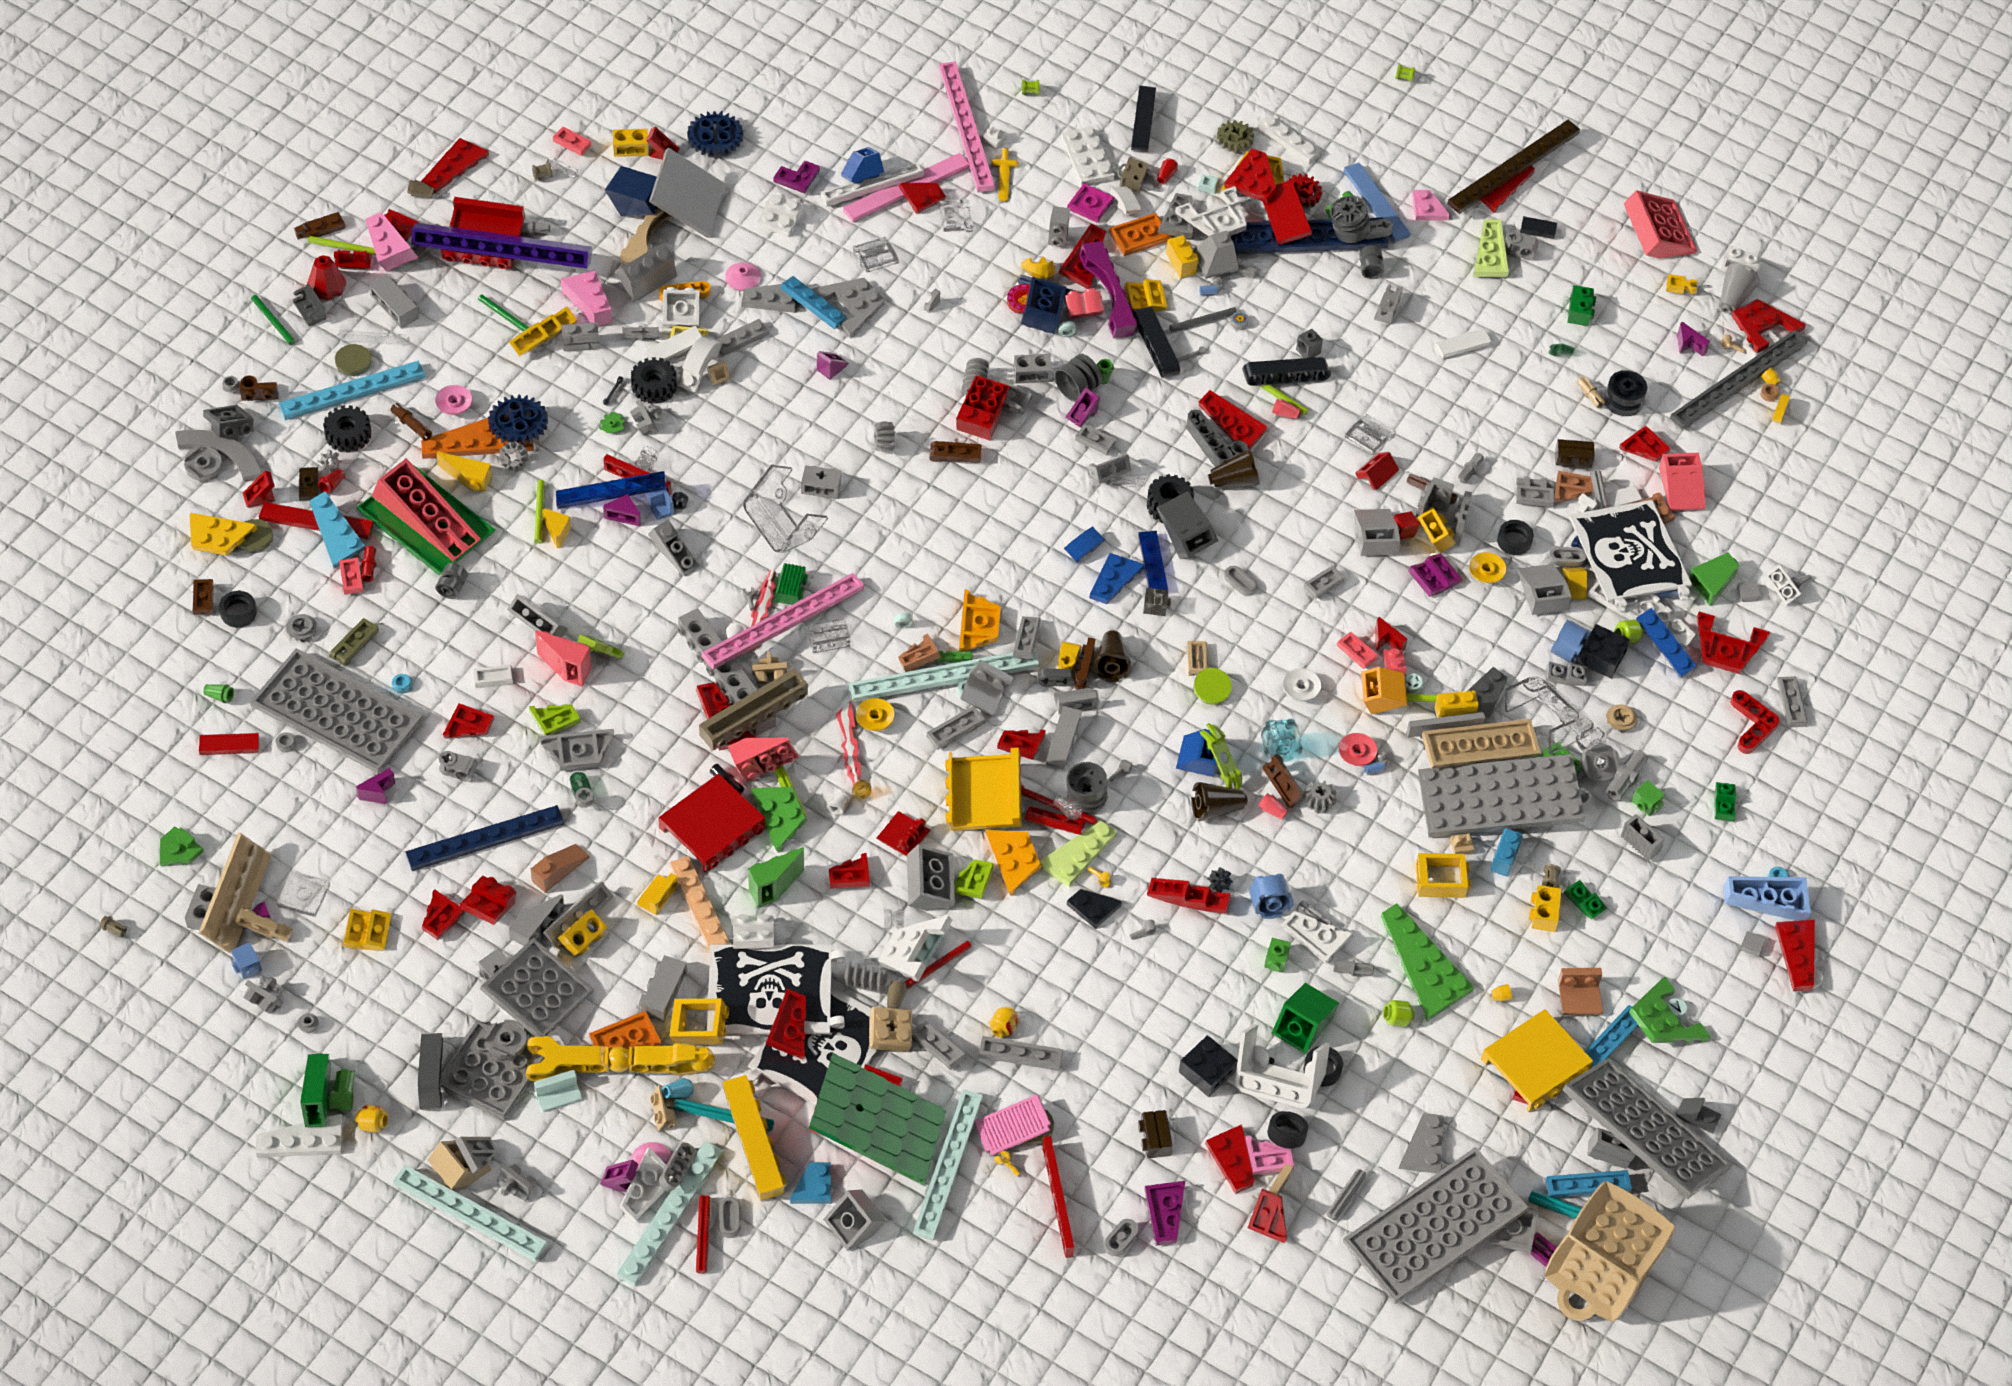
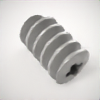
[961,358,989,395]
[844,961,888,993]

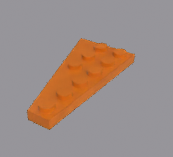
[421,418,534,459]

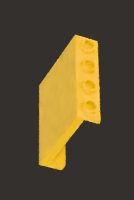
[945,748,1022,831]
[1481,1009,1593,1112]

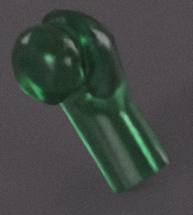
[1548,343,1575,357]

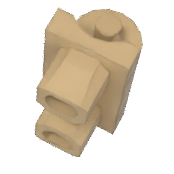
[752,652,787,684]

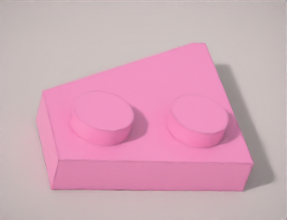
[1412,190,1449,220]
[1245,1136,1294,1175]

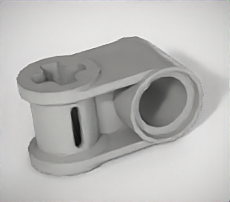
[1505,231,1539,260]
[438,751,478,782]

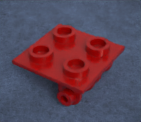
[876,811,931,857]

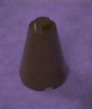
[1207,450,1260,487]
[1093,630,1132,682]
[1191,782,1248,821]

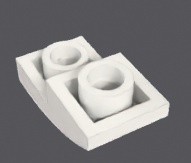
[1111,187,1141,215]
[1765,564,1801,605]

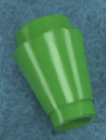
[1096,359,1114,385]
[203,684,234,703]

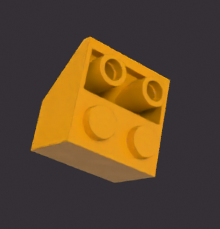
[1361,667,1407,715]

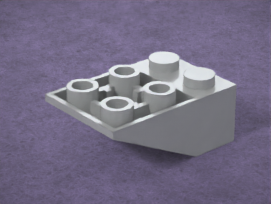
[1353,509,1400,556]
[1517,564,1571,615]

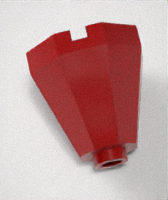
[307,255,346,301]

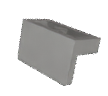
[1054,688,1097,714]

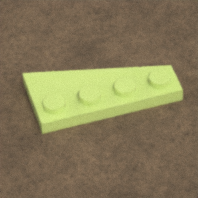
[1039,821,1117,887]

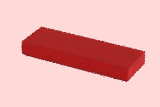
[199,733,260,755]
[1024,806,1086,835]

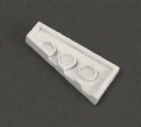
[256,1113,343,1157]

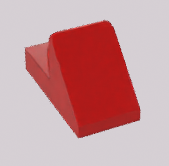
[646,126,680,160]
[243,470,275,508]
[1375,617,1408,651]

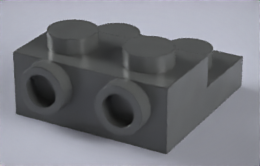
[203,405,254,438]

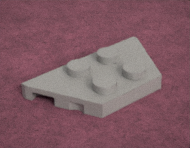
[539,729,614,771]

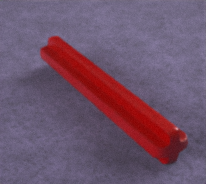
[696,1195,711,1274]

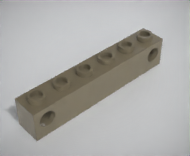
[699,668,808,751]

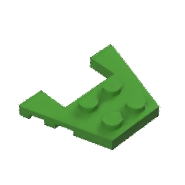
[1629,977,1711,1043]

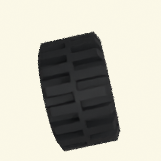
[1147,474,1194,523]

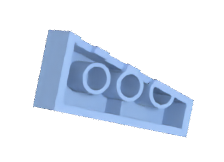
[1723,876,1811,921]

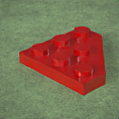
[1224,148,1277,203]

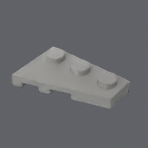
[1157,193,1193,238]
[741,284,797,313]
[1452,491,1472,546]

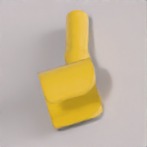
[1087,866,1111,888]
[994,1151,1020,1176]

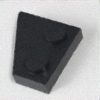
[1066,889,1122,929]

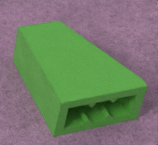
[1689,552,1739,606]

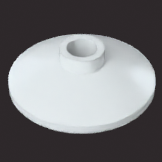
[1283,669,1321,701]

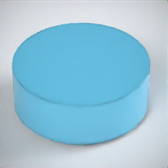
[392,674,412,693]
[1768,867,1789,877]

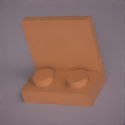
[1558,968,1603,1015]

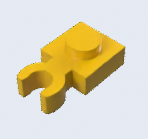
[1666,274,1698,294]

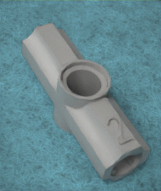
[1605,750,1648,801]

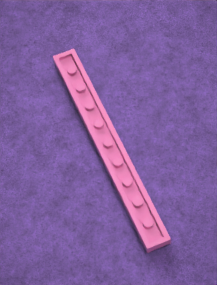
[939,61,995,193]
[702,573,864,670]

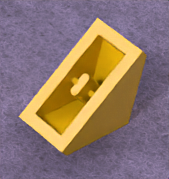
[542,509,571,548]
[1562,567,1587,600]

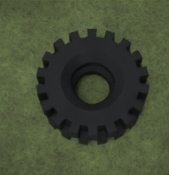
[631,357,677,404]
[323,405,371,453]

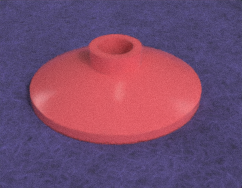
[1339,733,1377,766]

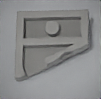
[456,1136,499,1174]

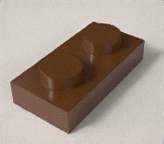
[192,579,214,615]

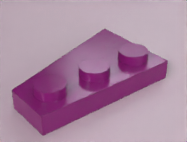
[1144,1181,1186,1246]

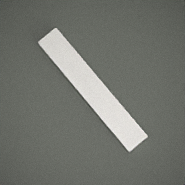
[821,162,924,207]

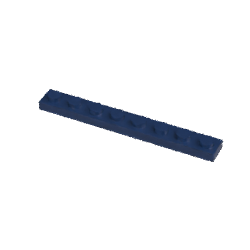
[405,805,564,871]

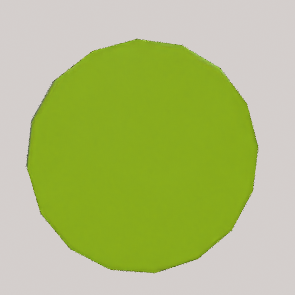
[1193,668,1232,705]

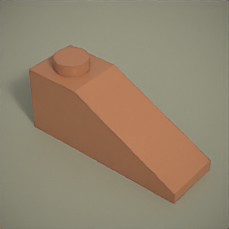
[530,844,589,893]

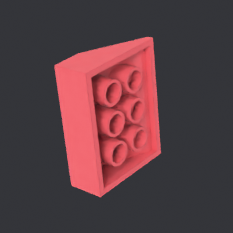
[1624,190,1697,258]

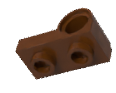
[239,375,279,401]

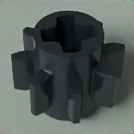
[1207,867,1233,893]

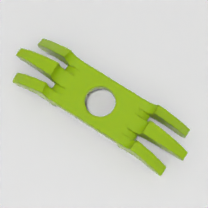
[1200,723,1242,790]

